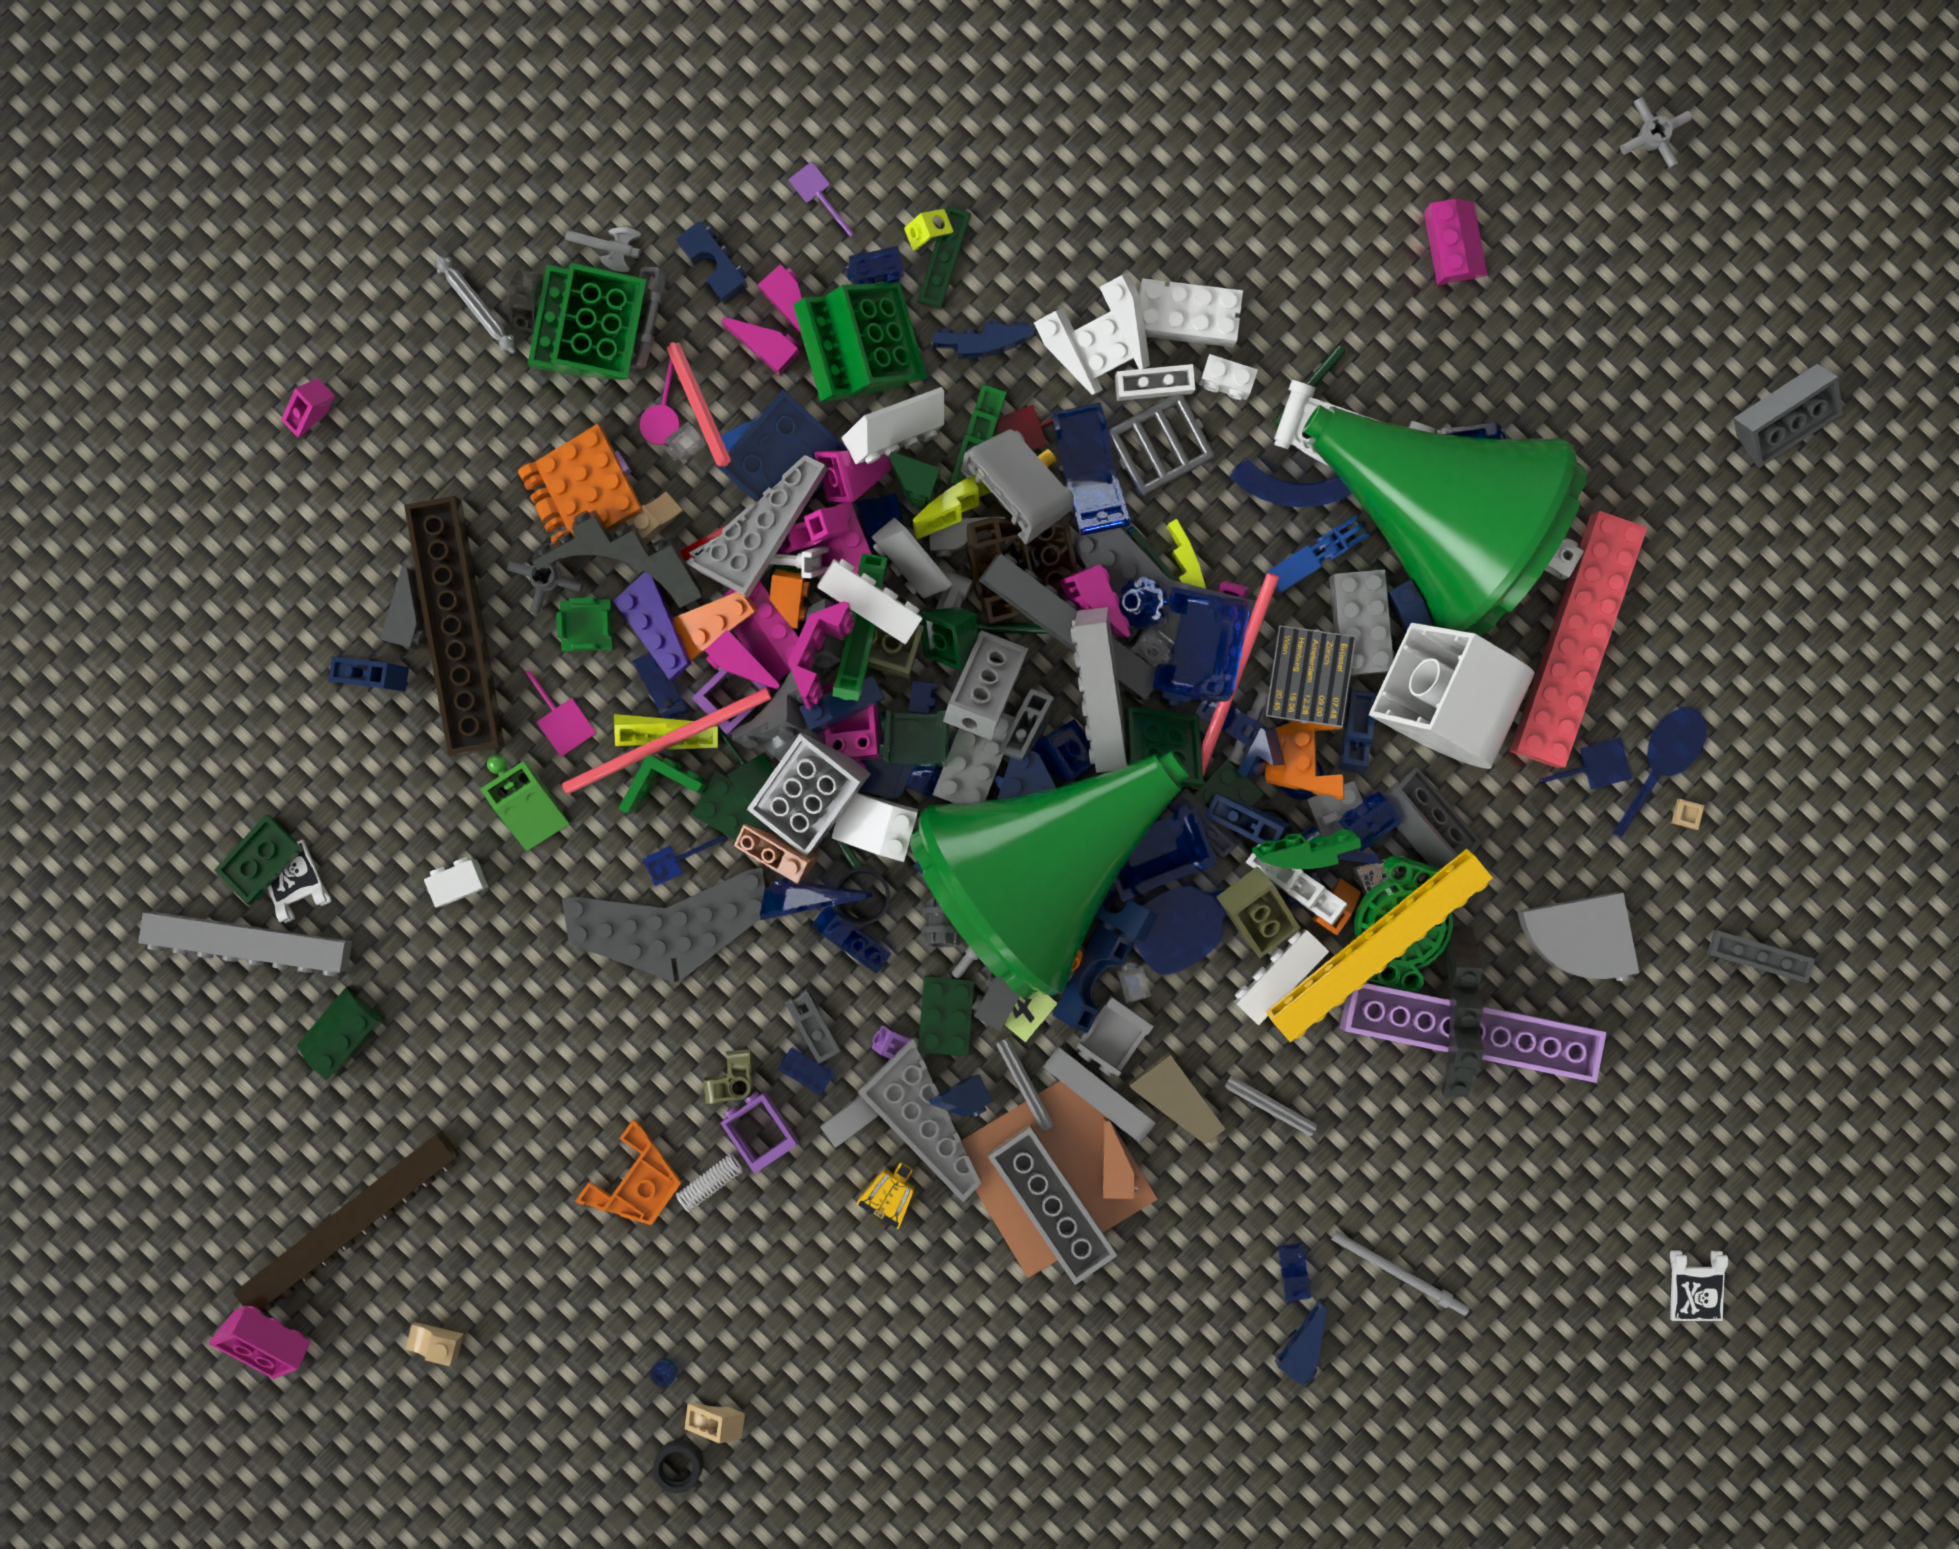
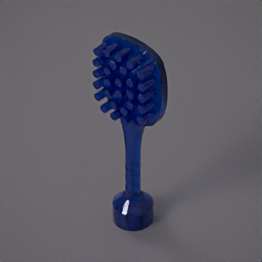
[1134,826,1323,975]

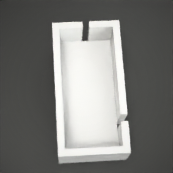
[1139,278,1243,348]

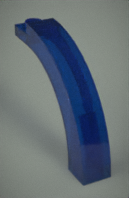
[1228,457,1352,507]

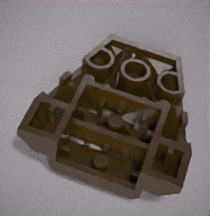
[965,518,1078,623]

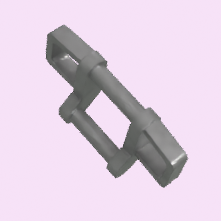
[630,267,666,369]

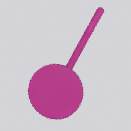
[640,359,680,445]

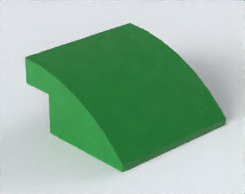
[528,263,647,380]
[793,282,927,402]

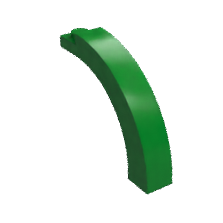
[832,553,888,701]

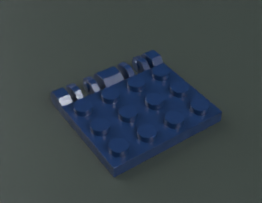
[716,389,848,516]

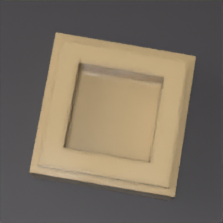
[1671,799,1705,830]

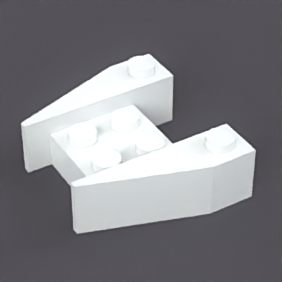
[1034,274,1150,395]

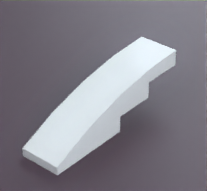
[1246,844,1348,926]

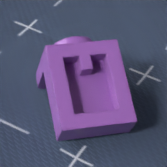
[872,1025,916,1059]

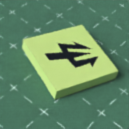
[1004,993,1057,1042]

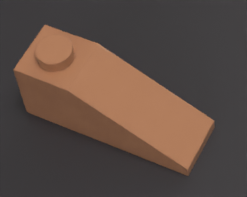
[1101,1118,1139,1199]

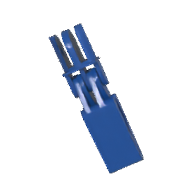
[1266,515,1370,594]

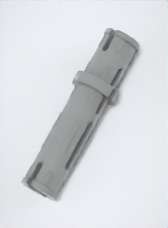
[1228,691,1269,766]

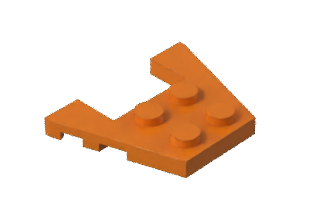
[1265,721,1345,800]
[575,1119,682,1225]

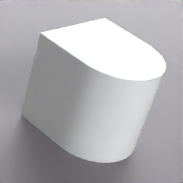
[1369,623,1535,769]

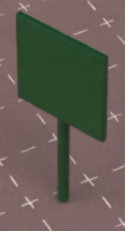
[718,726,774,806]

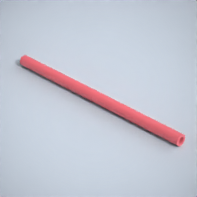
[1191,573,1279,789]
[562,687,772,794]

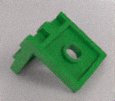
[618,754,708,814]

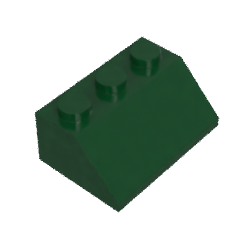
[889,451,941,511]
[297,986,385,1081]

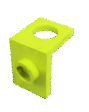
[904,209,953,251]

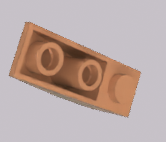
[734,824,819,884]

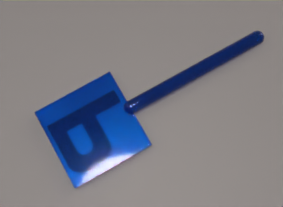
[643,835,727,886]

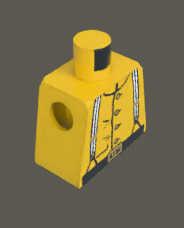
[857,1162,914,1229]

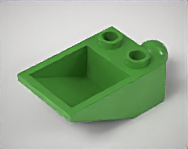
[480,754,570,851]

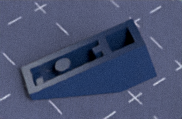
[1387,579,1434,634]
[328,656,409,692]
[799,676,885,734]
[1206,793,1291,844]
[1275,1300,1327,1386]

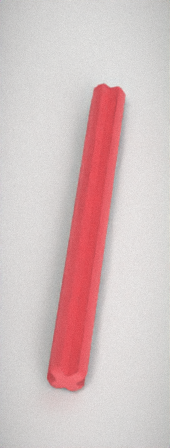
[667,342,731,467]

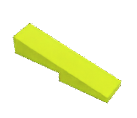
[614,714,718,750]

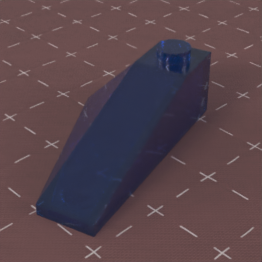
[760,878,873,920]

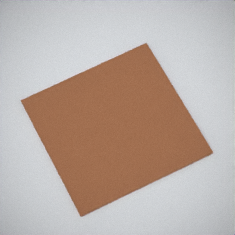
[961,1081,1158,1278]

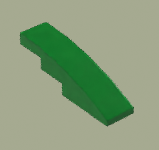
[950,383,1007,485]

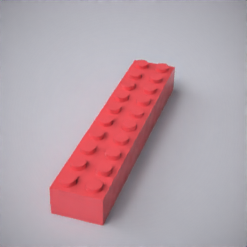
[1509,511,1647,768]

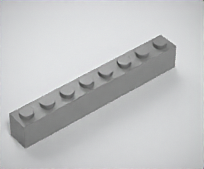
[138,912,352,976]

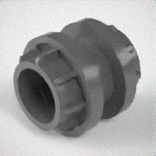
[921,898,962,947]

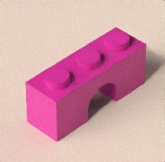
[778,506,850,555]

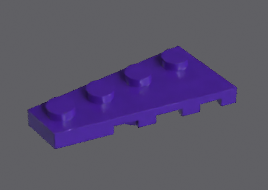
[614,572,692,680]

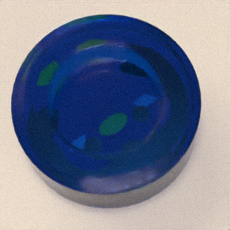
[650,1358,677,1386]

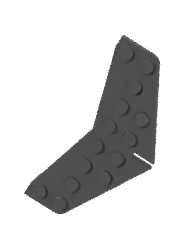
[1075,506,1271,648]
[562,867,769,982]

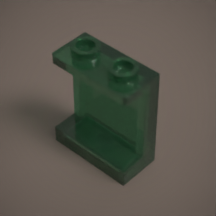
[879,710,949,767]

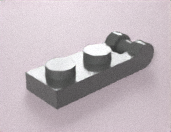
[785,989,841,1064]

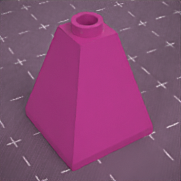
[814,451,891,502]

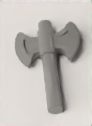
[565,227,641,273]

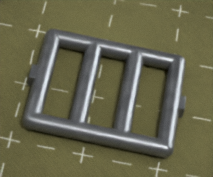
[1107,394,1215,495]

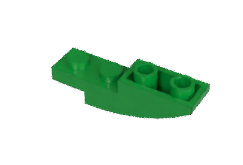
[1252,829,1361,869]

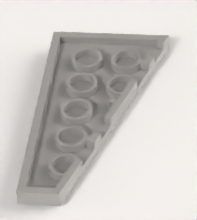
[686,455,828,598]
[857,1038,981,1202]

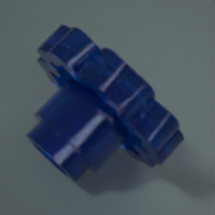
[1119,577,1169,629]

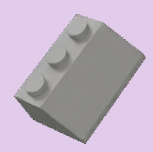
[871,517,953,599]

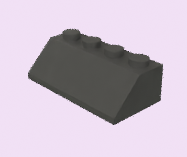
[1733,363,1843,468]
[1376,766,1482,869]

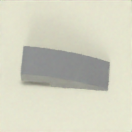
[820,1096,878,1148]

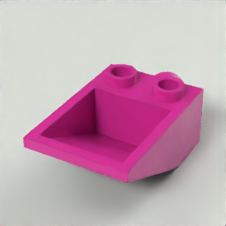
[823,683,884,770]

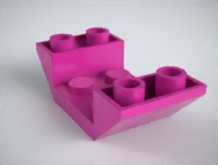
[788,601,855,710]

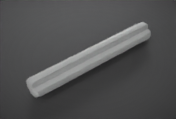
[997,1038,1053,1131]
[1225,1076,1317,1136]

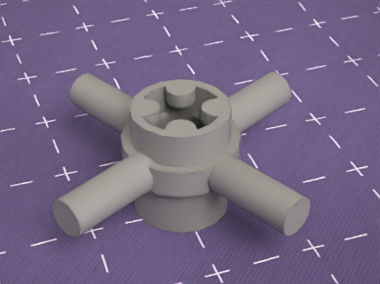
[1620,97,1692,169]

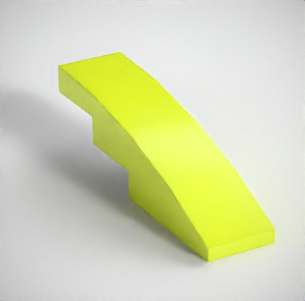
[913,475,991,540]
[1166,519,1206,588]

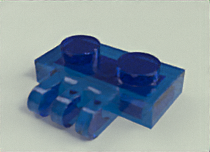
[1337,849,1379,864]

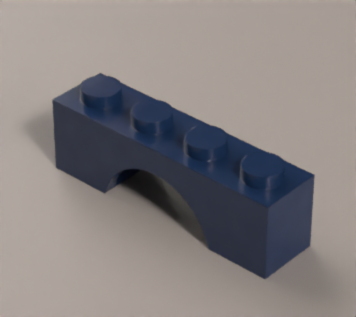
[1052,925,1134,1034]

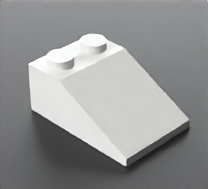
[832,792,918,862]

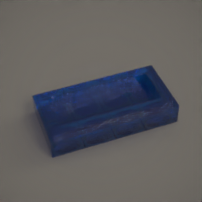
[778,1047,835,1095]

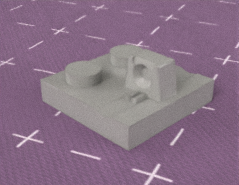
[1306,781,1373,837]

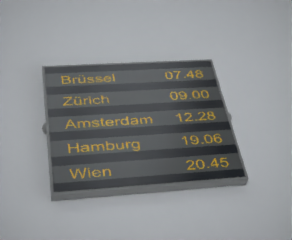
[1266,625,1356,727]

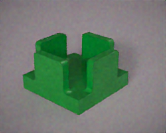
[556,597,614,652]

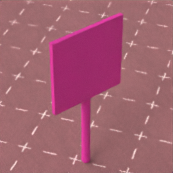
[526,670,596,757]

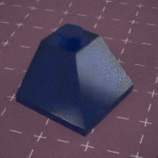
[1031,719,1095,781]

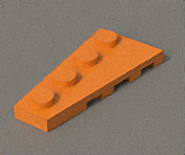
[673,592,758,661]

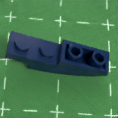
[933,321,1034,359]

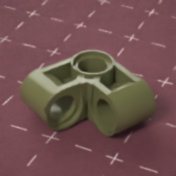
[703,1049,754,1104]

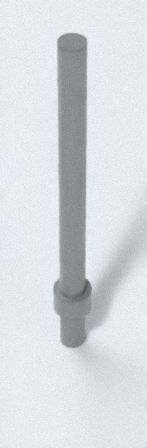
[1331,1231,1470,1316]

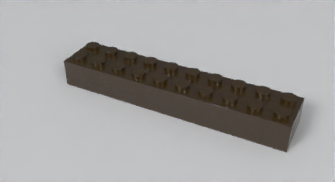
[404,496,505,756]

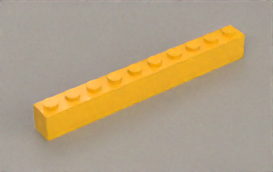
[1266,849,1493,1042]

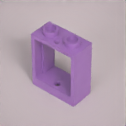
[692,669,773,735]
[721,1091,799,1174]

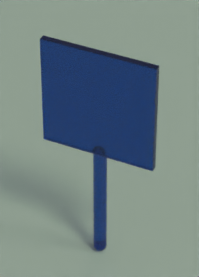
[1540,738,1632,790]

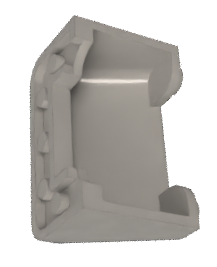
[961,429,1074,544]

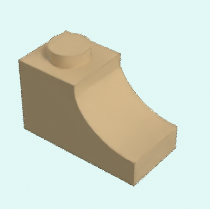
[626,492,684,544]
[406,1322,464,1366]
[685,1402,745,1443]

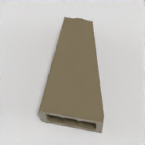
[1128,1053,1225,1144]

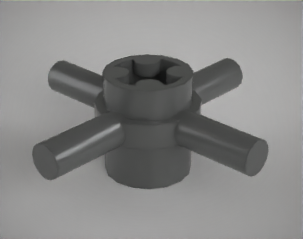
[507,541,583,614]

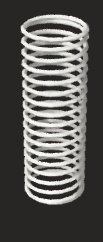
[676,1154,743,1212]

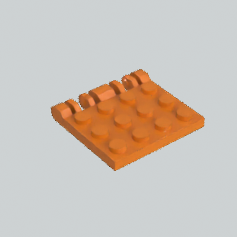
[518,424,644,558]

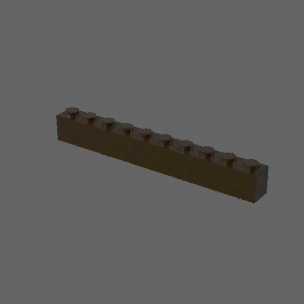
[233,1131,461,1315]

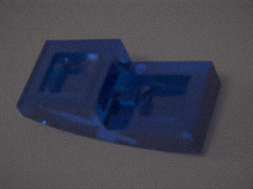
[1278,1243,1311,1302]

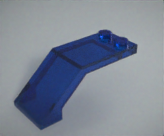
[1051,402,1131,536]

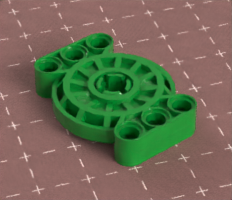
[1354,856,1453,992]

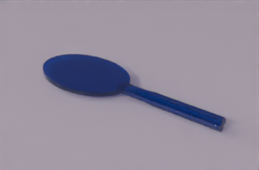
[1613,707,1706,838]

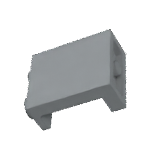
[1076,996,1154,1077]

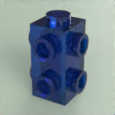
[845,246,904,284]

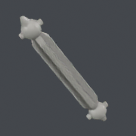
[435,254,516,354]

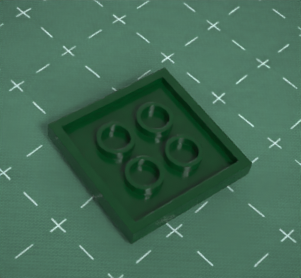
[1125,706,1204,788]

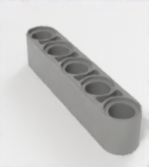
[1043,1047,1156,1143]

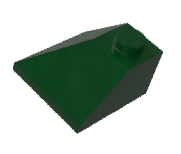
[918,607,979,671]

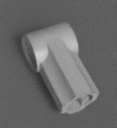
[936,571,973,609]

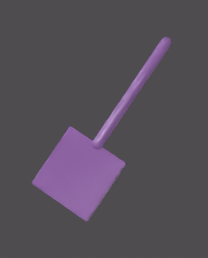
[788,161,854,237]

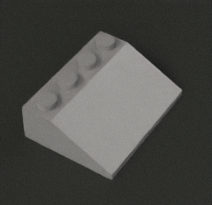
[747,733,870,857]

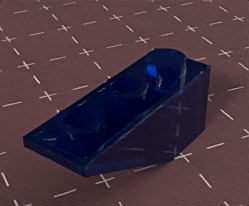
[812,904,891,974]

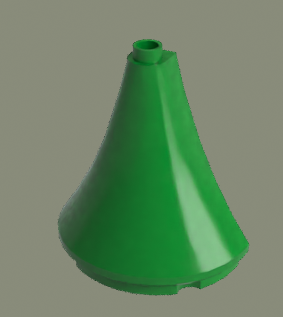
[1303,405,1586,636]
[910,751,1189,999]

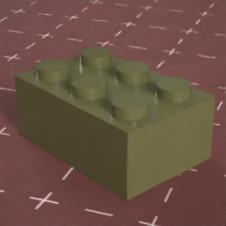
[1217,866,1301,958]

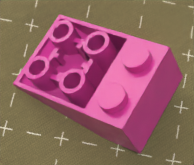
[1059,564,1130,638]

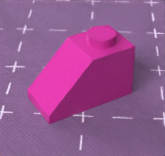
[281,378,335,438]

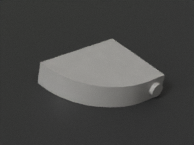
[1517,892,1639,981]

